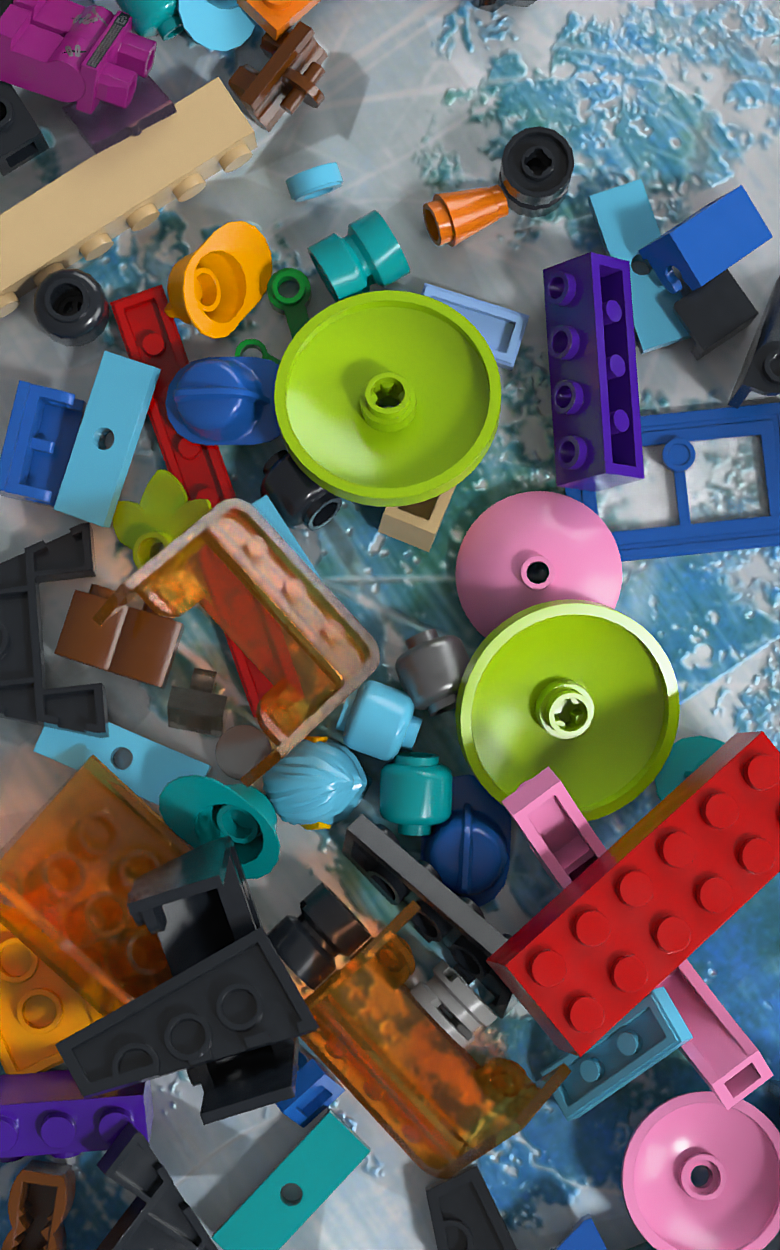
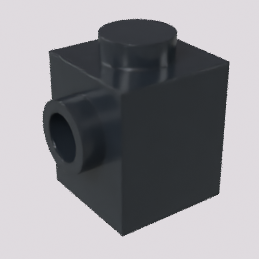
[0,81,49,176]

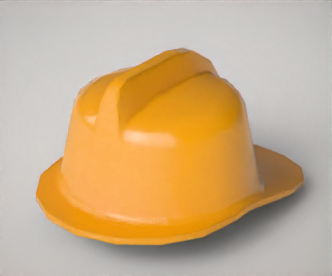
[164,221,272,339]

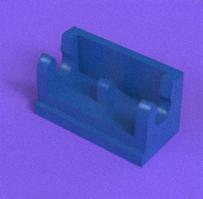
[638,185,773,294]
[0,380,87,508]

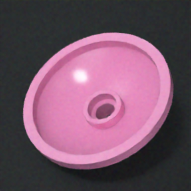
[455,491,622,638]
[621,1091,780,1250]

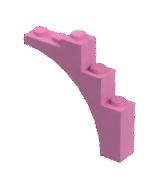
[501,766,774,1111]

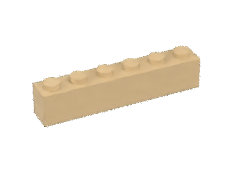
[0,77,257,318]

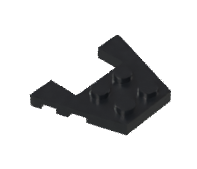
[0,522,109,738]
[96,1122,218,1250]

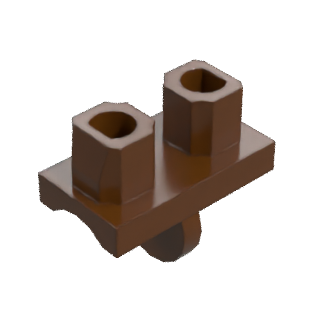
[228,21,328,132]

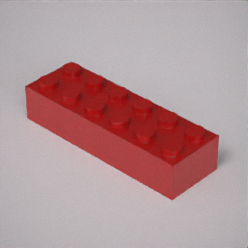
[486,731,780,1057]

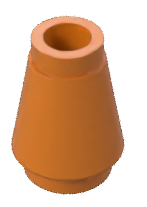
[423,185,509,247]

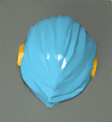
[262,736,372,830]

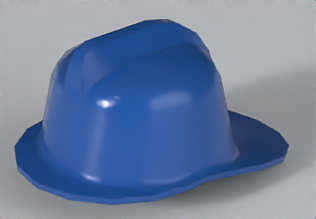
[165,357,281,446]
[420,774,512,907]

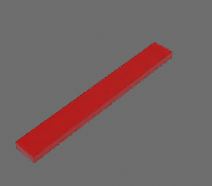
[110,284,307,718]

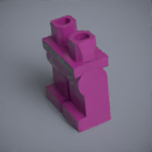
[0,0,157,115]

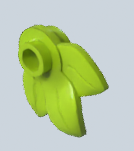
[113,469,213,581]

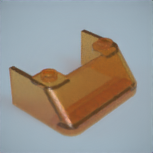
[93,498,380,788]
[300,900,572,1179]

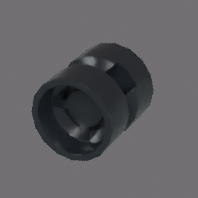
[498,126,575,218]
[267,882,372,990]

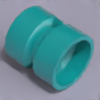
[307,210,410,303]

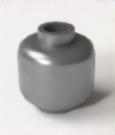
[395,629,470,716]

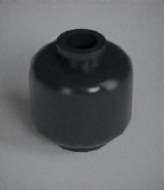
[34,269,110,346]
[260,450,342,531]

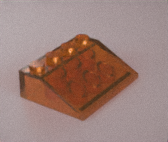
[0,755,194,1017]

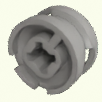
[410,959,498,1049]

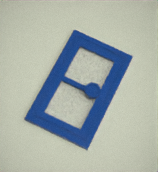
[564,402,780,562]

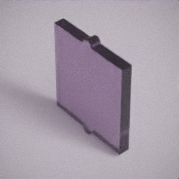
[62,75,177,154]

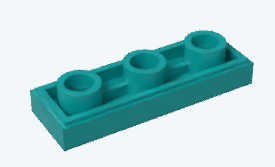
[211,1110,371,1250]

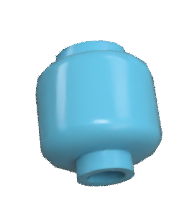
[335,680,423,761]

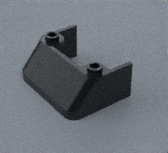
[127,835,299,1125]

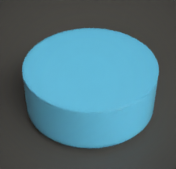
[285,162,344,202]

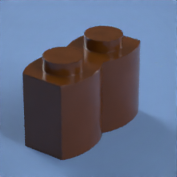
[54,584,185,689]
[1,1159,76,1250]

